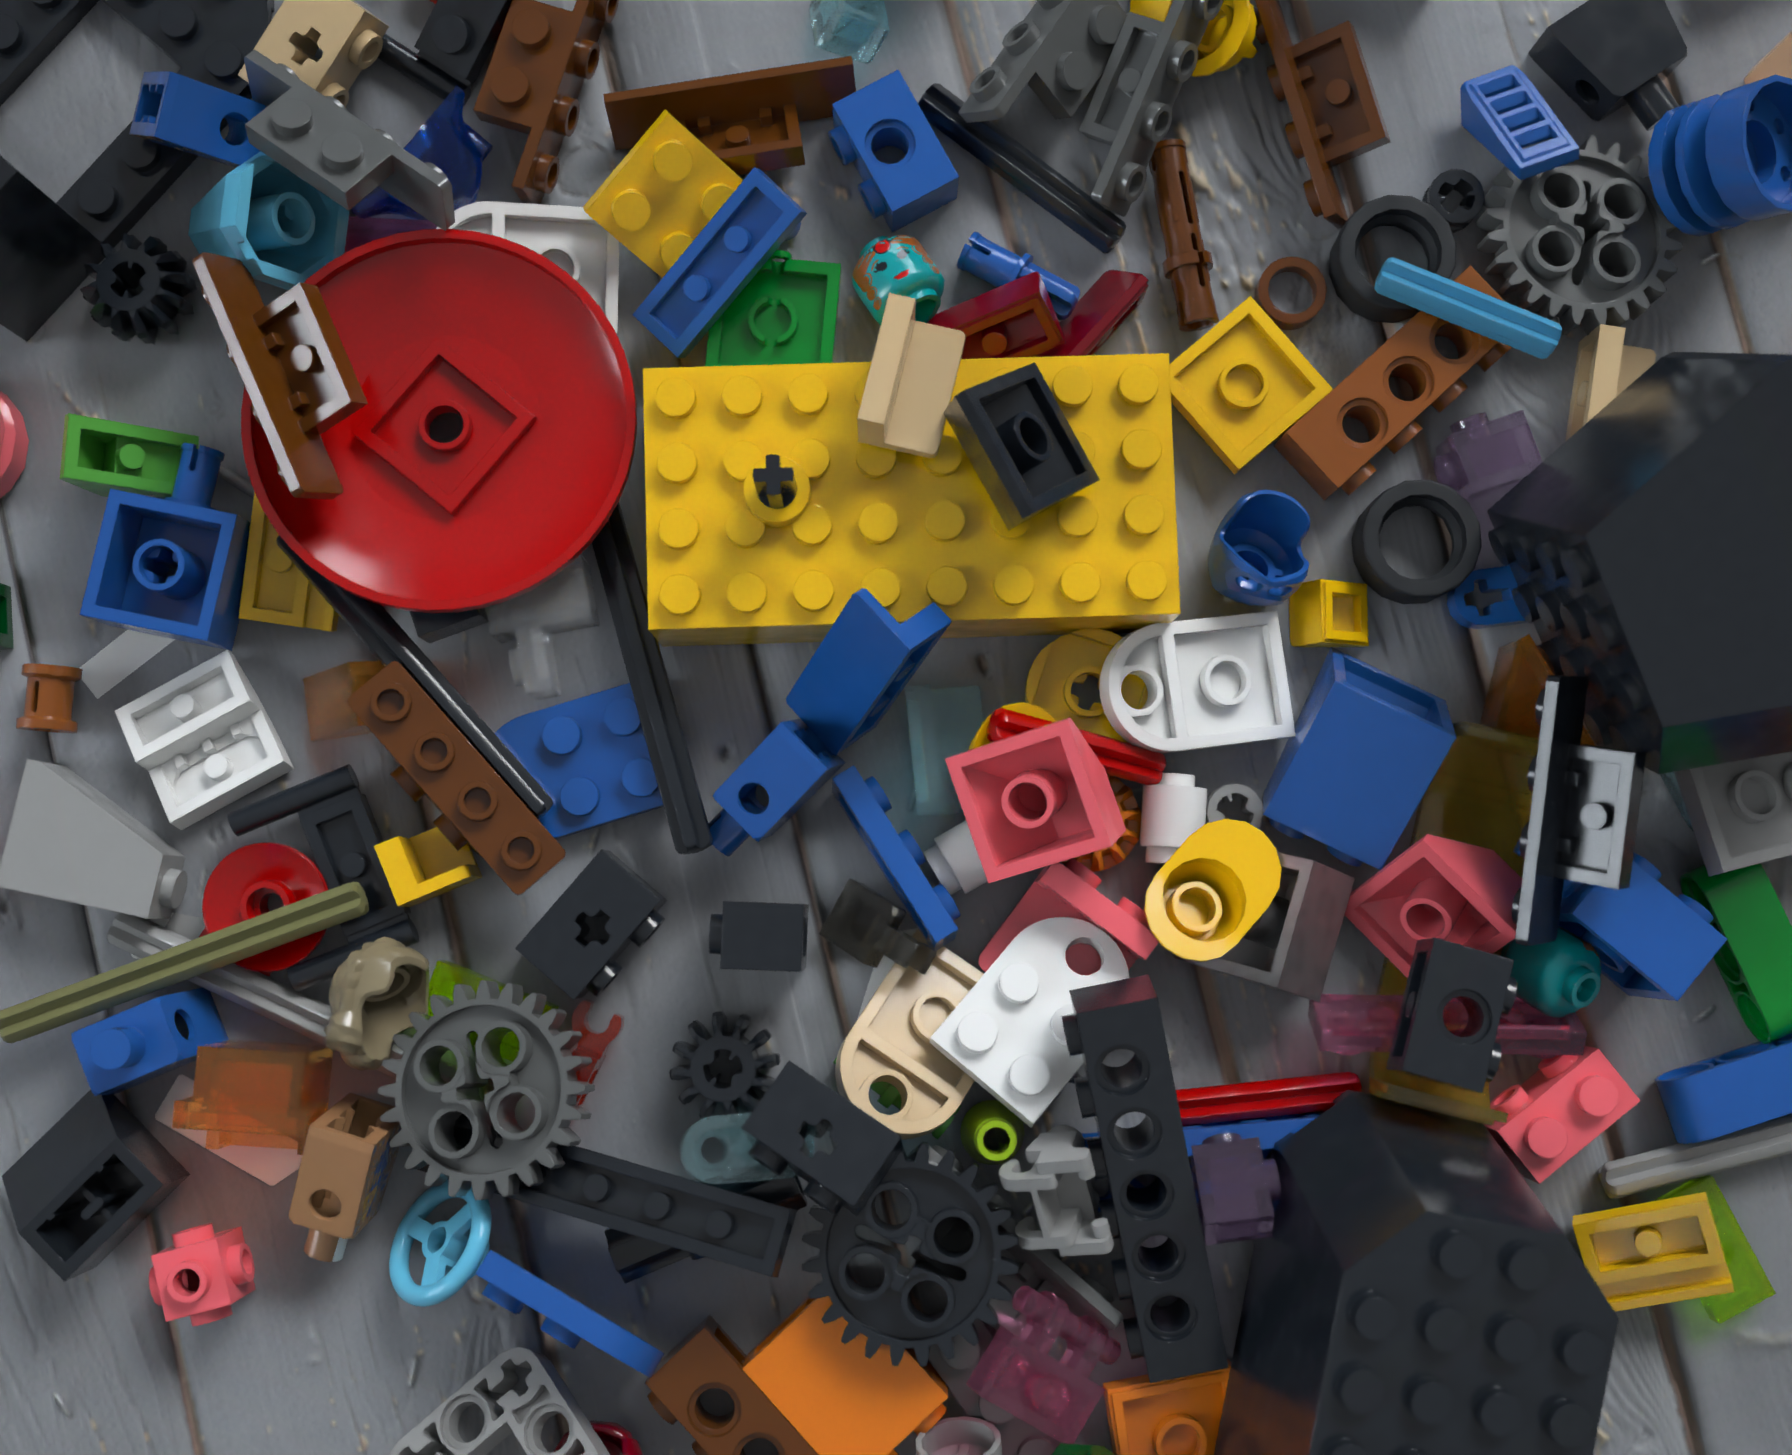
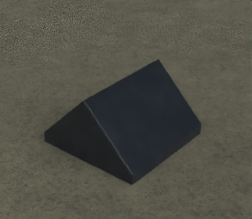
[944,362,1100,531]

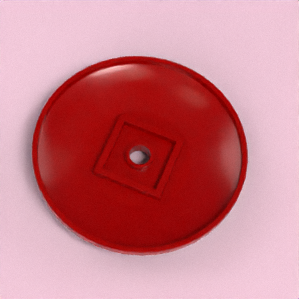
[241,229,637,613]

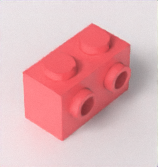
[1480,1043,1641,1184]

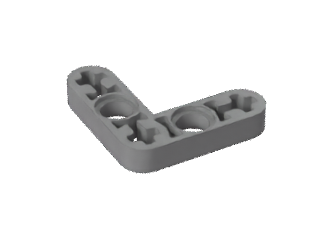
[389,1347,610,1455]

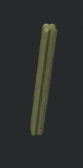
[0,882,369,1044]

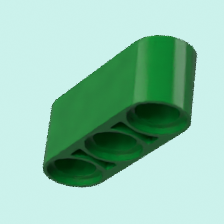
[1680,863,1792,1044]

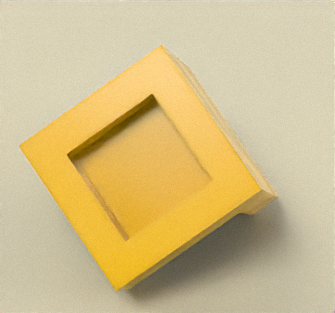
[374,827,482,907]

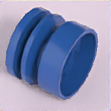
[1648,75,1792,237]

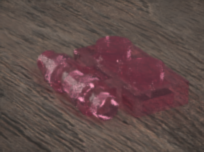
[966,1285,1121,1444]

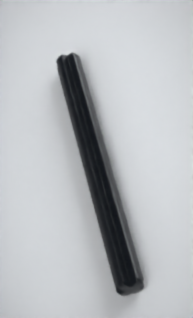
[592,502,713,855]
[276,535,553,820]

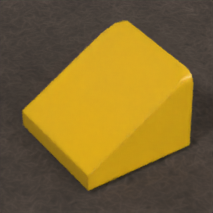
[1289,579,1369,647]

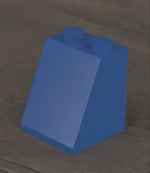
[1263,647,1457,870]

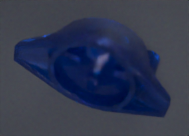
[352,85,493,224]

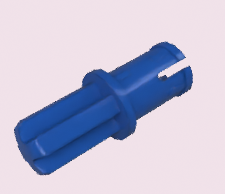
[957,232,1080,320]

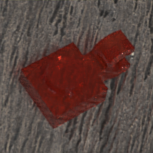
[572,999,625,1107]

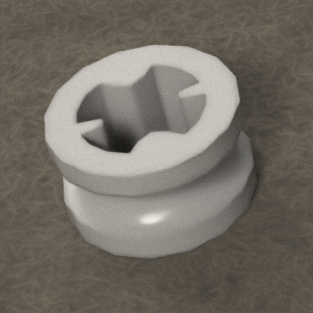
[1205,784,1264,829]

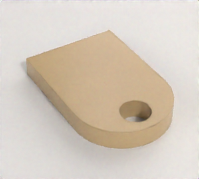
[835,929,984,1139]

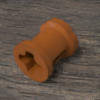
[16,663,83,733]

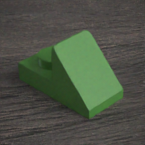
[60,413,199,498]

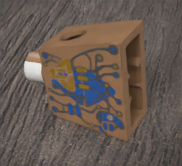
[288,1093,402,1262]

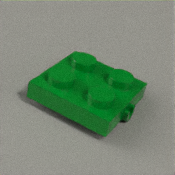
[705,250,842,366]

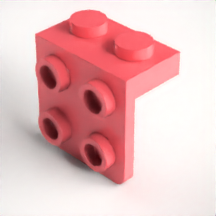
[978,858,1159,975]

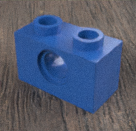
[828,69,959,233]

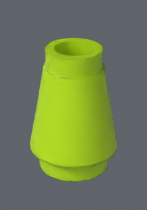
[960,1100,1025,1165]

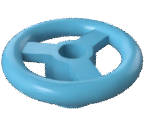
[389,1179,492,1307]

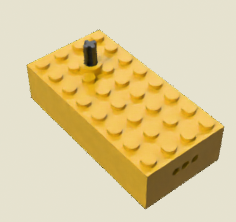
[643,353,1181,647]

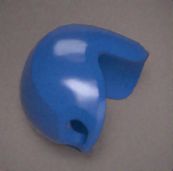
[1208,490,1310,606]

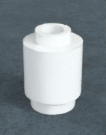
[1140,773,1207,864]
[923,820,988,895]

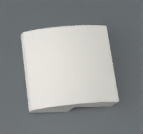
[115,650,294,830]

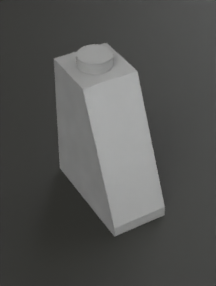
[0,759,188,919]

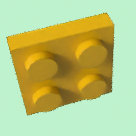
[583,109,743,278]
[1170,296,1333,475]

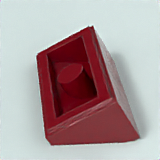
[1034,270,1149,357]
[927,271,1065,359]

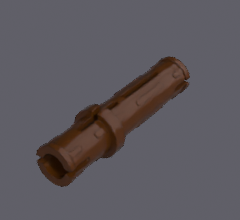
[1149,139,1219,332]

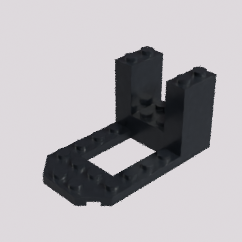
[0,0,274,342]

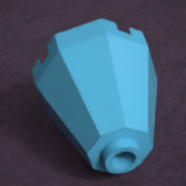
[188,151,349,290]

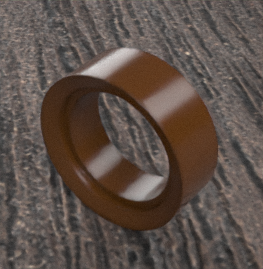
[1254,257,1327,330]

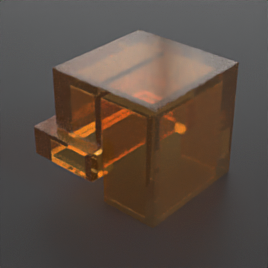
[172,1039,333,1155]

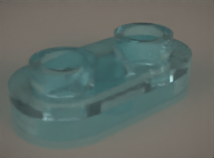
[680,1113,815,1184]

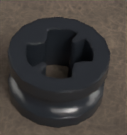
[1422,169,1484,233]

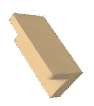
[857,293,965,458]
[1565,324,1656,442]

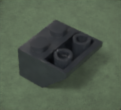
[2,1089,190,1282]

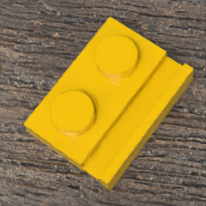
[238,492,339,632]
[1572,1192,1734,1312]

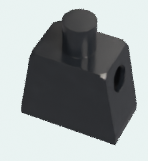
[1528,0,1687,131]

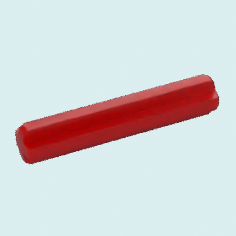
[986,708,1166,785]
[1176,1072,1362,1126]

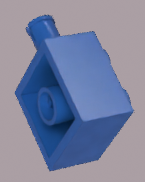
[79,443,250,651]
[1513,840,1727,1001]

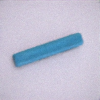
[1374,257,1562,359]

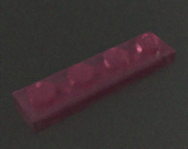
[1308,994,1587,1059]

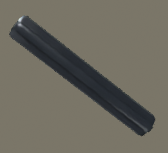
[918,83,1127,253]

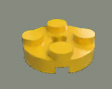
[1025,629,1148,742]

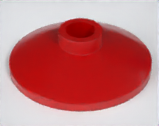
[202,842,328,972]

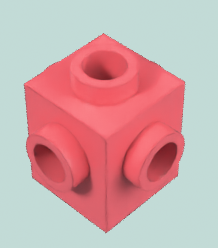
[149,1223,256,1326]

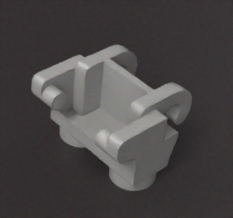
[999,1125,1114,1256]

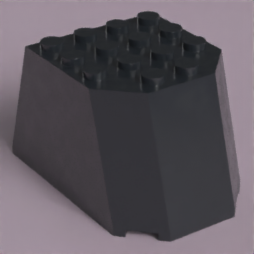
[1487,352,1792,775]
[1214,1089,1619,1455]

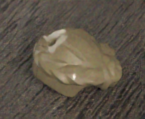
[324,937,430,1071]

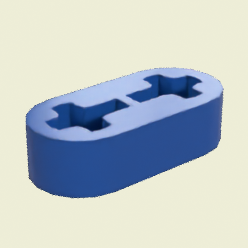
[1447,566,1528,629]

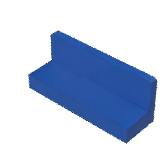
[786,588,952,756]

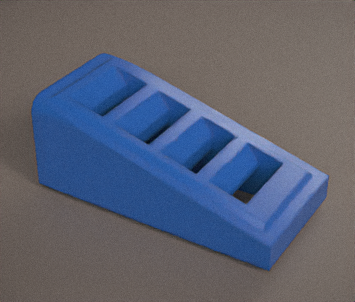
[1460,65,1579,180]

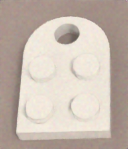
[436,201,619,334]
[1099,611,1296,753]
[929,917,1129,1127]

